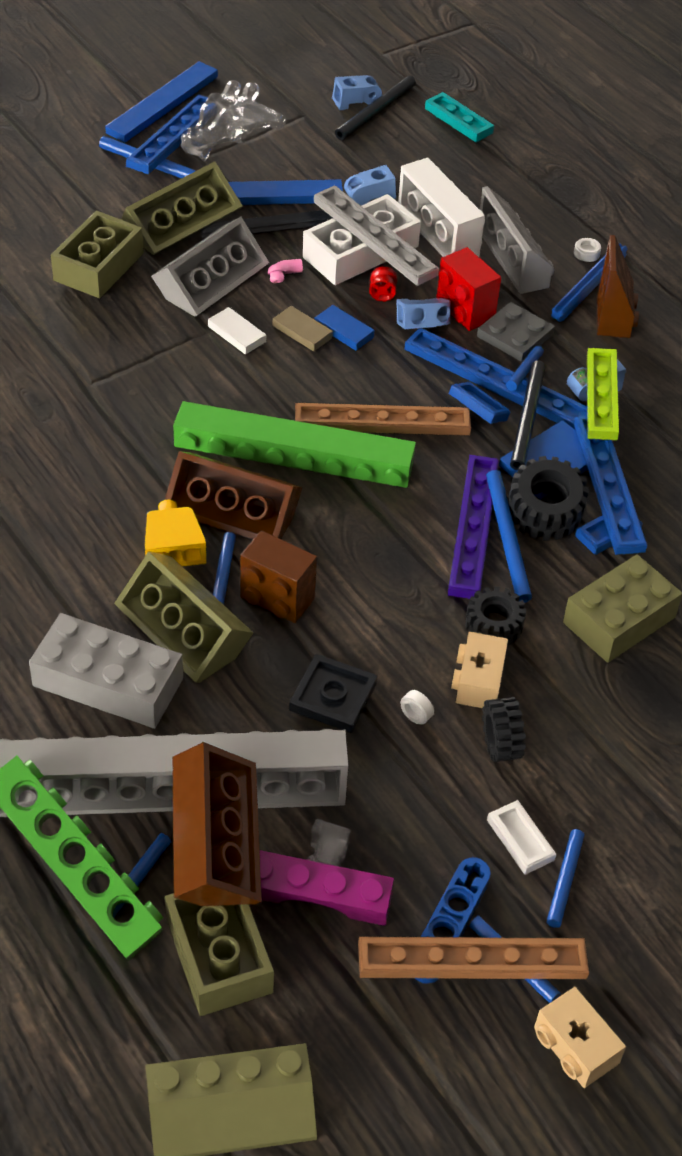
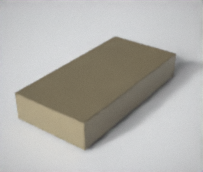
[272,306,333,351]

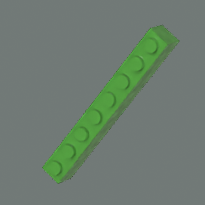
[173,401,416,488]

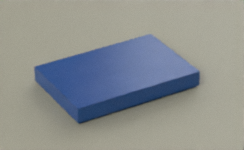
[499,420,588,500]

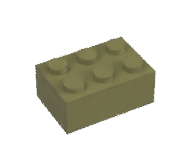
[51,210,144,299]
[563,554,682,663]
[165,893,274,1016]

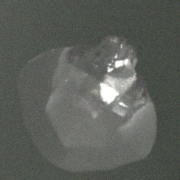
[180,80,287,161]

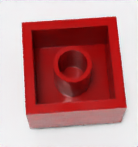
[436,247,501,331]

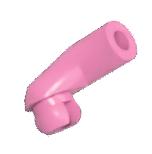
[268,259,303,283]

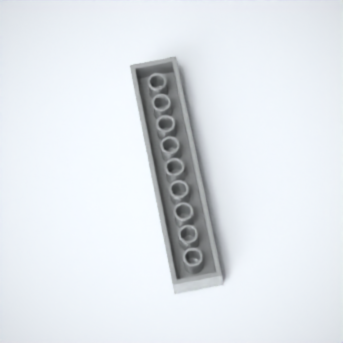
[0,729,348,817]

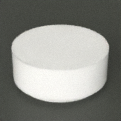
[574,238,601,262]
[400,690,434,724]

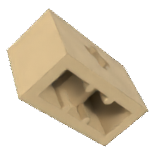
[451,632,508,708]
[534,987,626,1089]

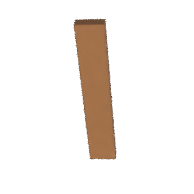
[295,403,471,435]
[358,937,589,979]

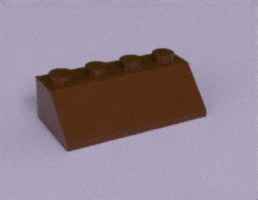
[165,451,302,539]
[172,742,262,906]

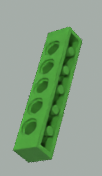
[0,755,163,961]

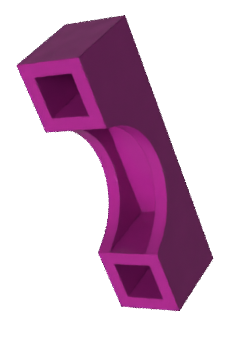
[260,850,394,926]

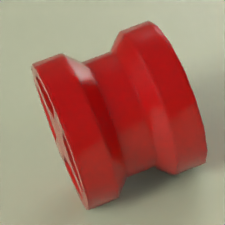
[369,266,397,302]

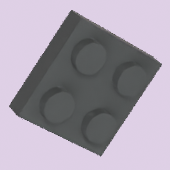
[477,302,555,362]

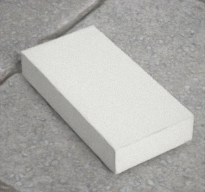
[208,307,266,355]
[487,800,556,875]

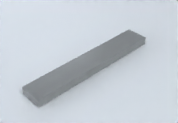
[314,185,439,286]

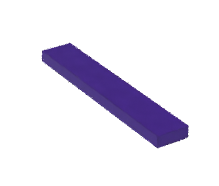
[448,455,499,599]

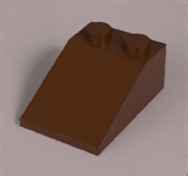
[597,235,639,338]

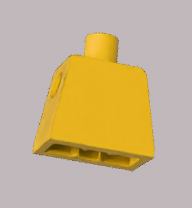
[145,499,206,566]

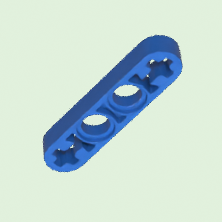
[415,857,490,984]

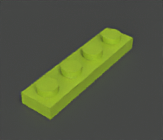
[587,348,619,440]

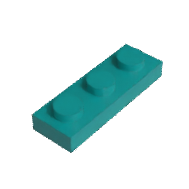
[425,92,494,142]

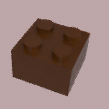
[240,530,317,623]

